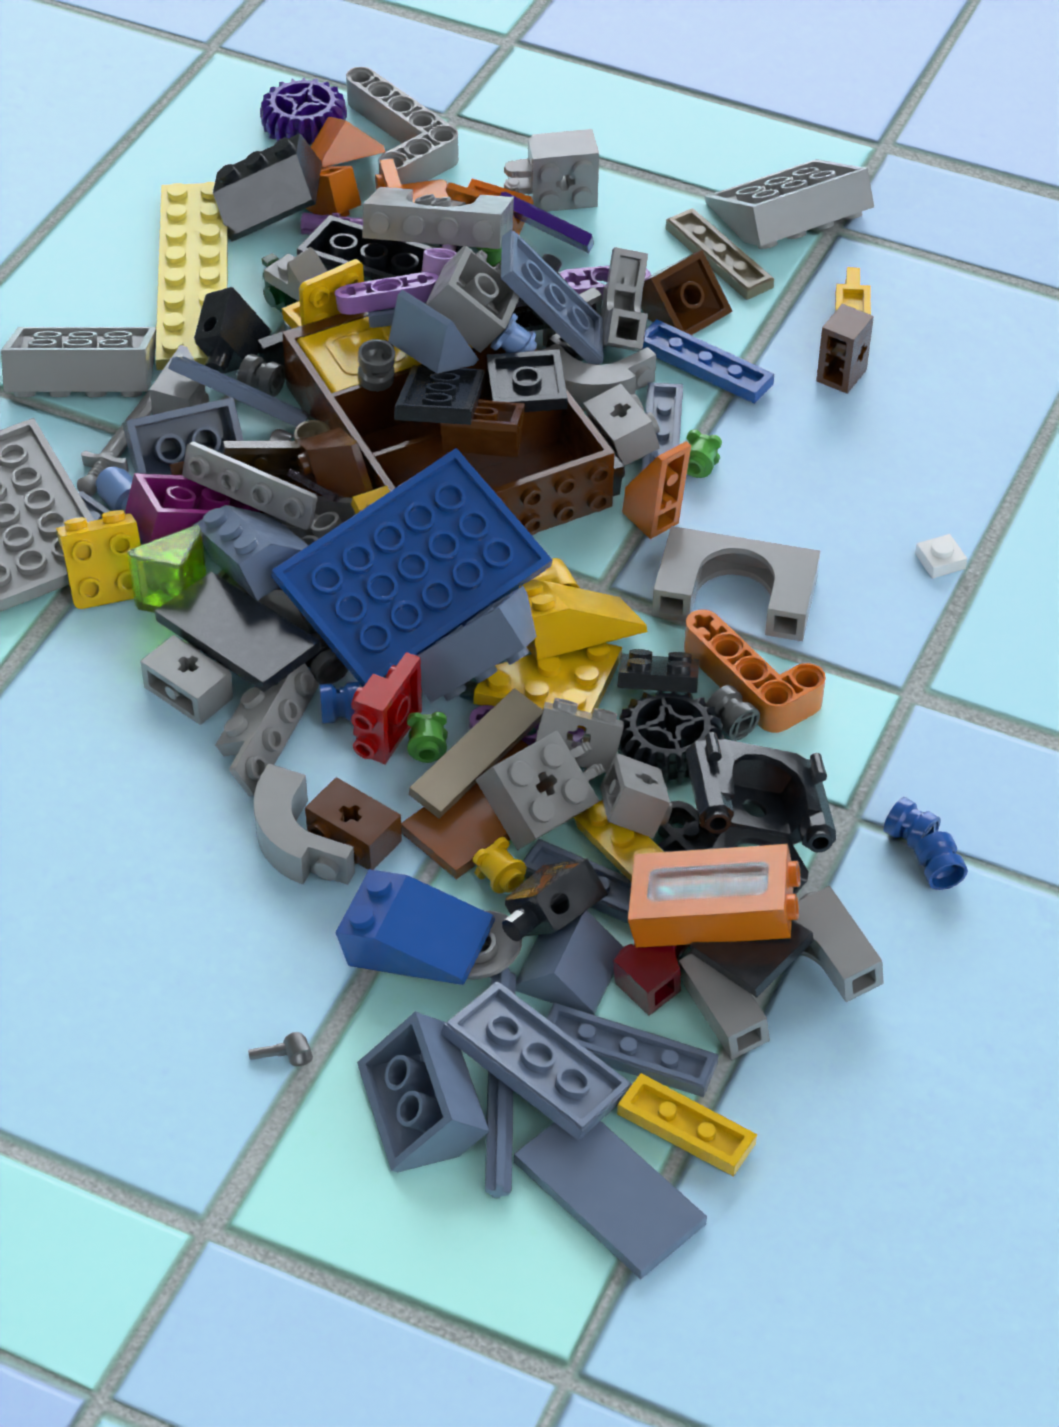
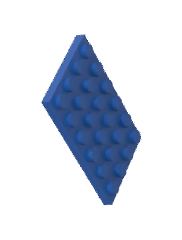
[271,448,553,687]

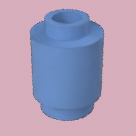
[96,467,133,514]

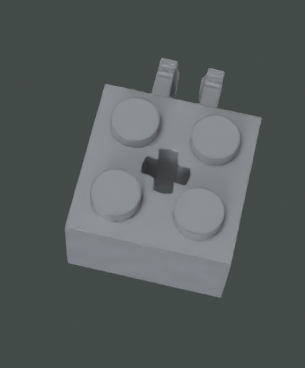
[504,129,599,212]
[426,246,519,353]
[476,730,606,851]

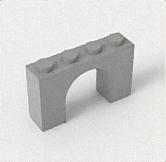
[362,187,514,249]
[652,526,821,642]
[679,886,884,1060]

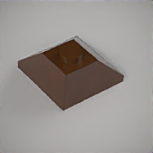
[641,250,733,335]
[297,427,373,498]

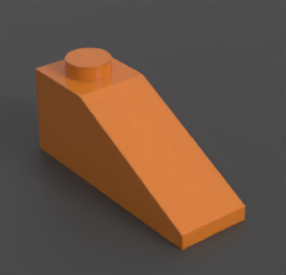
[306,166,362,217]
[622,441,691,539]

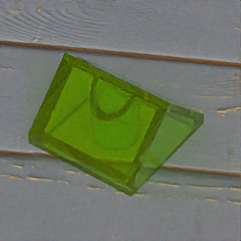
[127,524,206,613]

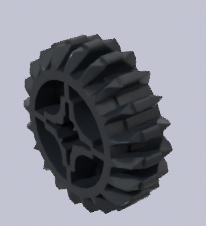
[618,691,724,786]

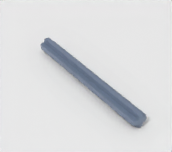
[485,968,516,1199]

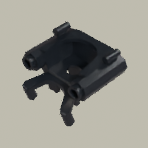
[686,732,836,894]

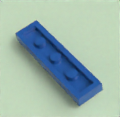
[642,319,774,404]

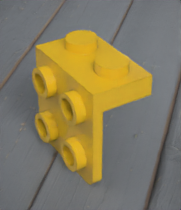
[282,259,364,329]
[56,510,149,609]

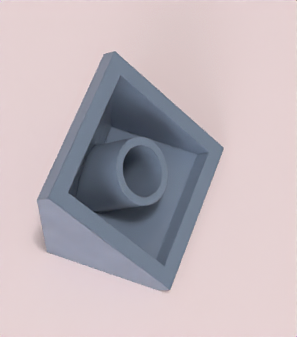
[388,289,479,374]
[516,910,624,1015]

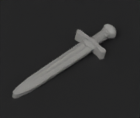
[77,391,152,496]

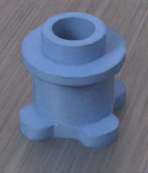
[490,313,537,353]

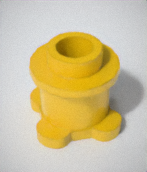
[473,837,527,894]

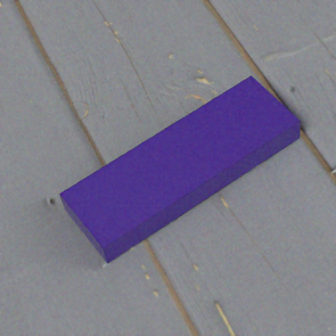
[500,191,594,254]

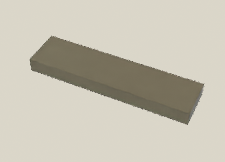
[665,208,774,300]
[408,688,543,819]

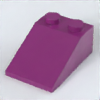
[125,473,261,554]

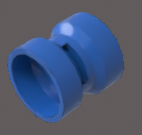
[319,682,360,724]
[883,797,941,850]
[914,831,968,890]

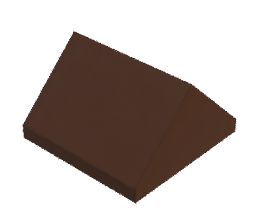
[440,400,525,458]

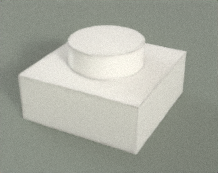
[915,534,968,579]

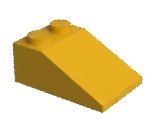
[519,580,648,660]

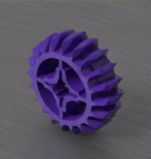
[260,77,347,145]

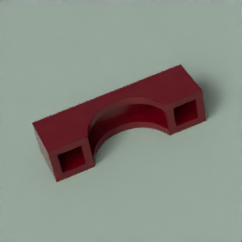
[613,881,768,1016]

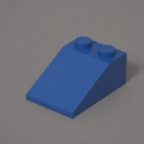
[335,869,495,985]

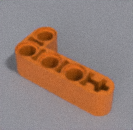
[684,609,826,733]

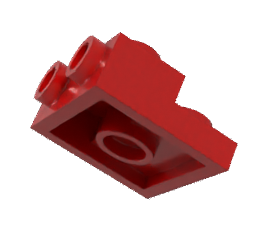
[351,652,422,765]

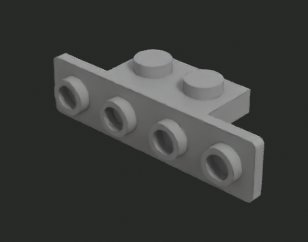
[182,442,317,530]
[215,663,319,796]

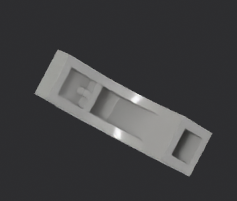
[601,247,648,352]
[541,343,656,411]
[253,764,355,885]

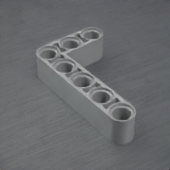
[346,66,459,184]

